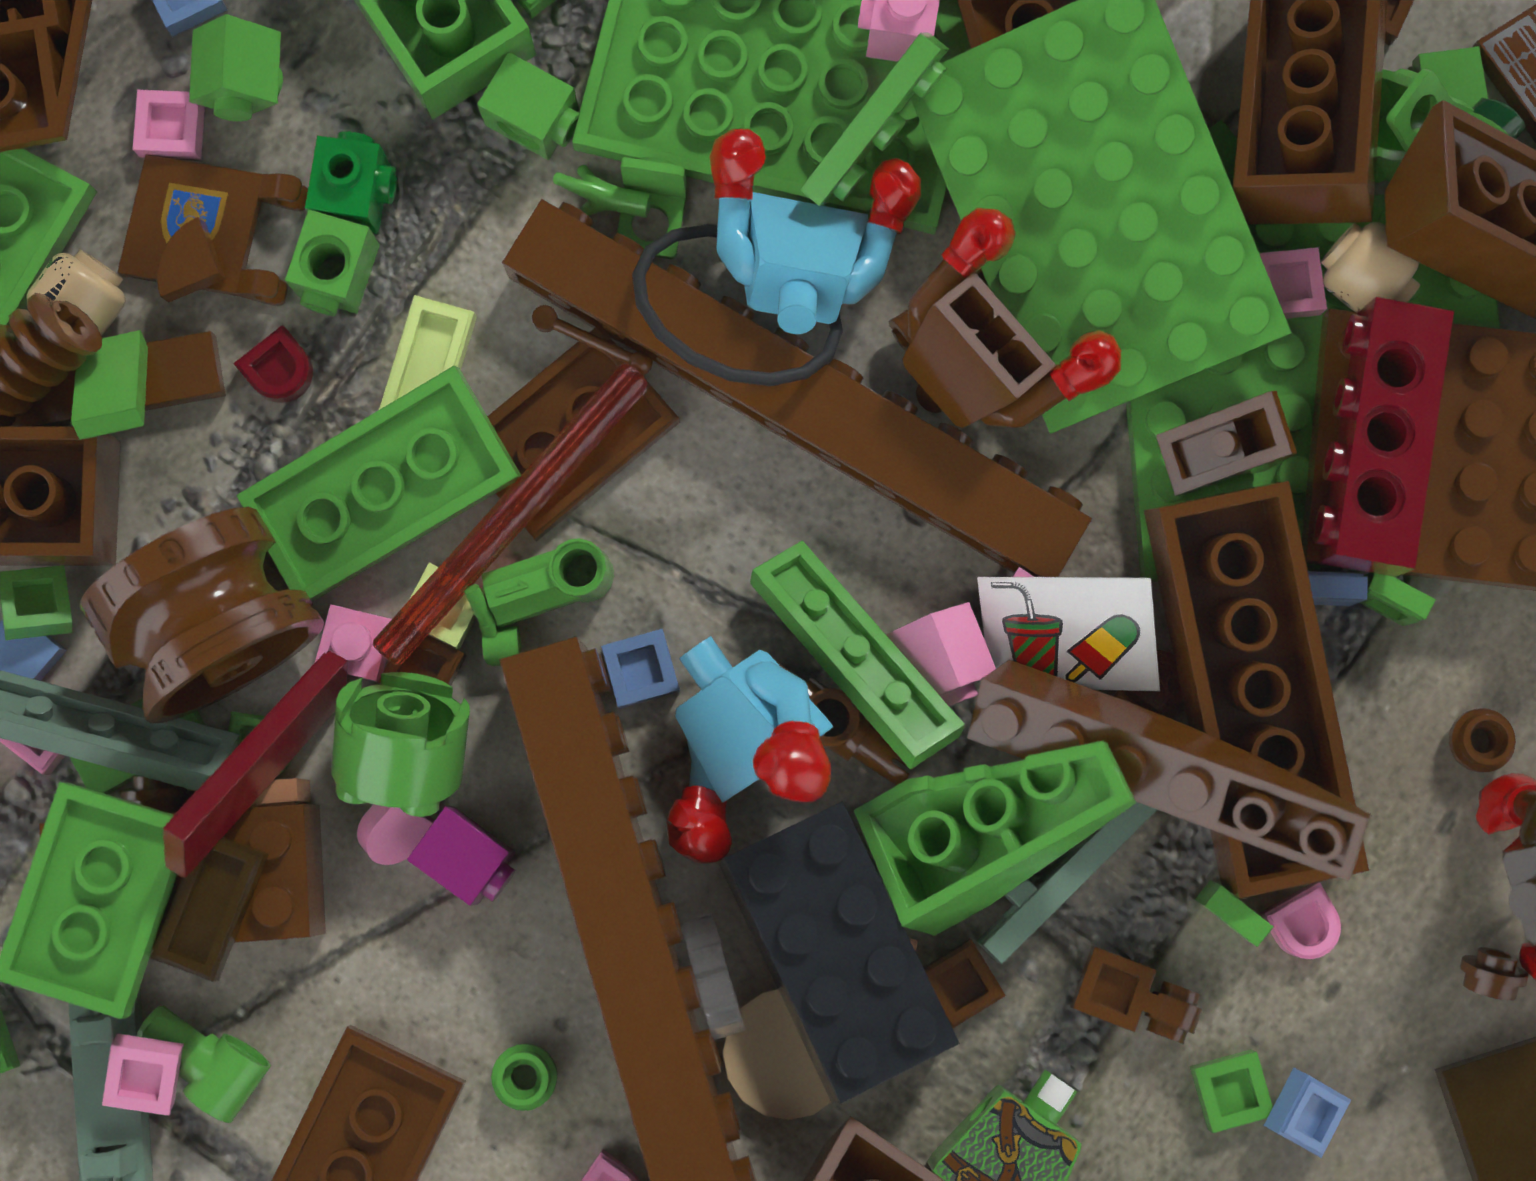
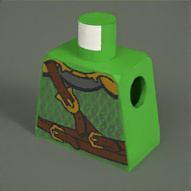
[927,1069,1082,1181]

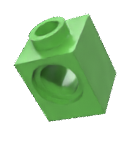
[477,52,580,161]
[285,209,380,316]

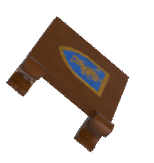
[117,154,308,306]

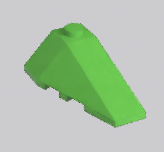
[854,741,1136,936]

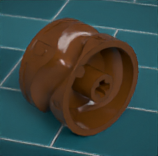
[80,507,325,724]

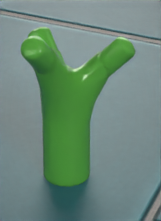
[553,165,652,218]

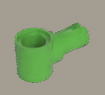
[137,1005,271,1123]

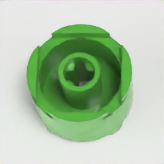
[331,672,470,817]

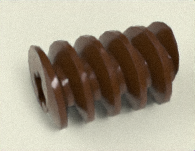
[0,293,102,427]

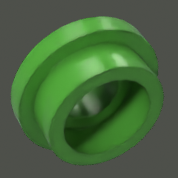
[491,1043,558,1111]

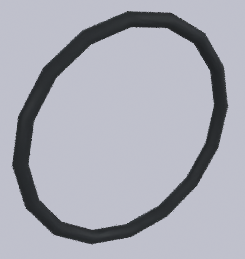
[632,224,843,386]

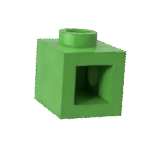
[189,14,283,121]

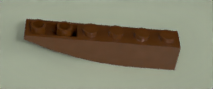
[967,660,1371,881]

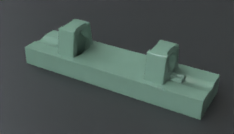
[976,802,1157,964]
[68,988,153,1181]

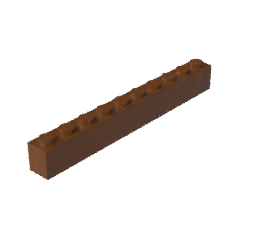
[502,199,1092,577]

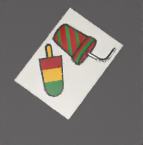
[977,577,1160,691]

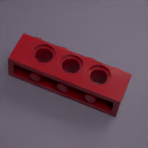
[1313,297,1454,577]

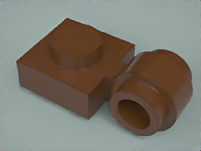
[1070,946,1203,1044]

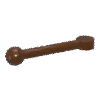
[532,305,653,376]

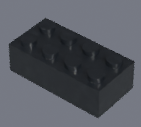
[719,801,960,1104]

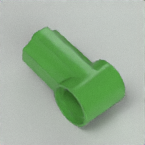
[481,538,614,628]

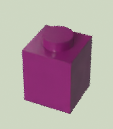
[407,806,516,906]

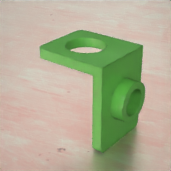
[617,157,687,259]

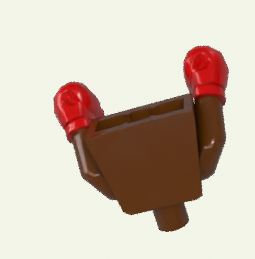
[902,208,1121,428]

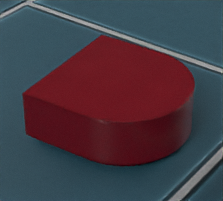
[233,325,313,403]

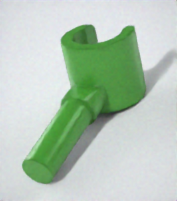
[464,584,522,666]

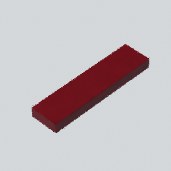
[163,650,348,879]

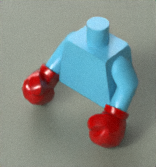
[709,128,921,334]
[667,636,833,864]

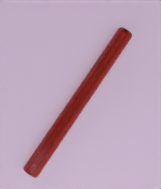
[373,363,648,666]

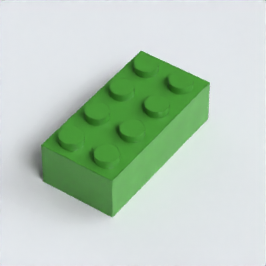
[354,0,536,120]

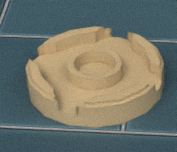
[723,988,831,1120]

